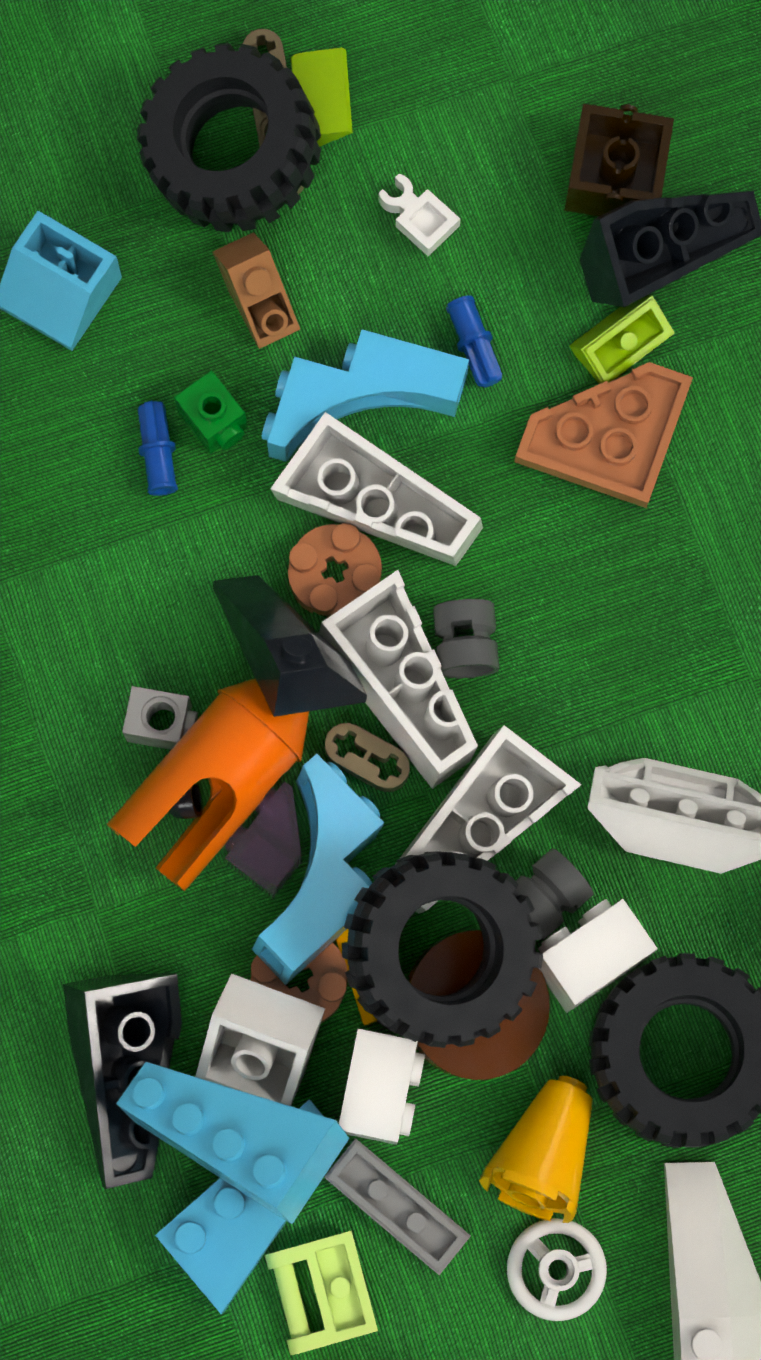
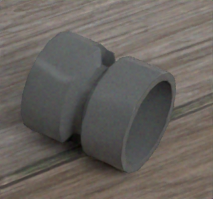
[433,599,499,679]
[516,848,594,941]

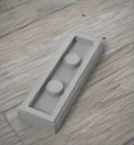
[324,1139,471,1275]

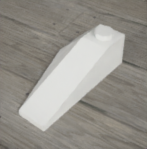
[664,1162,761,1360]

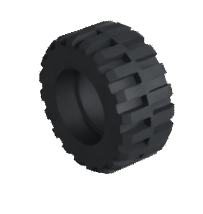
[137,43,321,232]
[342,851,543,1048]
[589,953,761,1148]

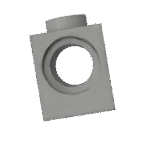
[122,686,198,750]

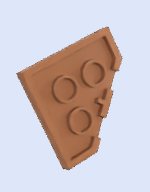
[514,362,693,508]

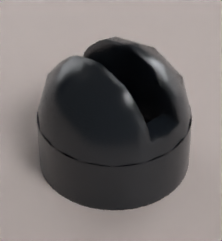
[168,782,203,819]

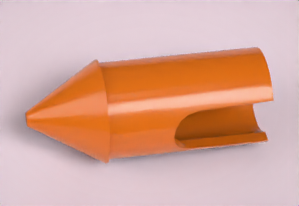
[106,678,309,891]

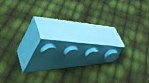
[116,1062,349,1224]
[155,1099,323,1314]

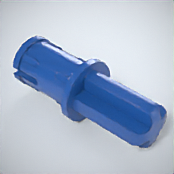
[446,296,502,388]
[138,401,178,496]

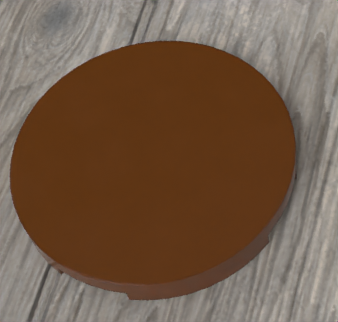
[408,930,550,1080]

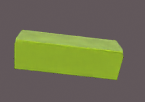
[291,47,353,147]
[569,295,674,384]

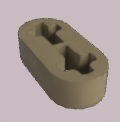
[325,723,410,792]

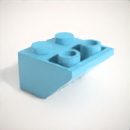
[0,211,122,351]

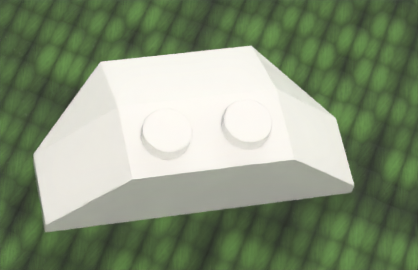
[587,758,761,874]

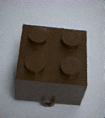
[564,103,674,216]

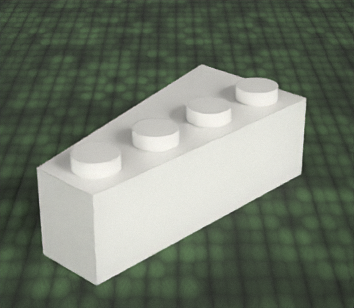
[319,570,478,789]
[395,725,581,914]

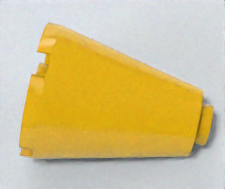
[479,1076,593,1223]

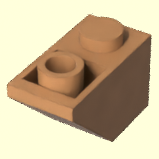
[212,232,300,349]

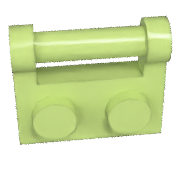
[265,1231,378,1355]

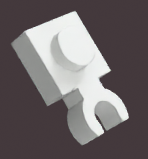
[378,174,460,256]

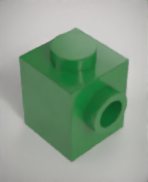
[174,370,248,454]

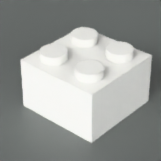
[538,899,658,1013]
[195,974,325,1106]
[339,1029,425,1145]

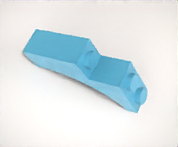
[262,330,469,462]
[252,754,384,985]

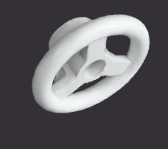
[507,1218,607,1321]

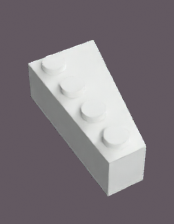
[271,412,483,566]

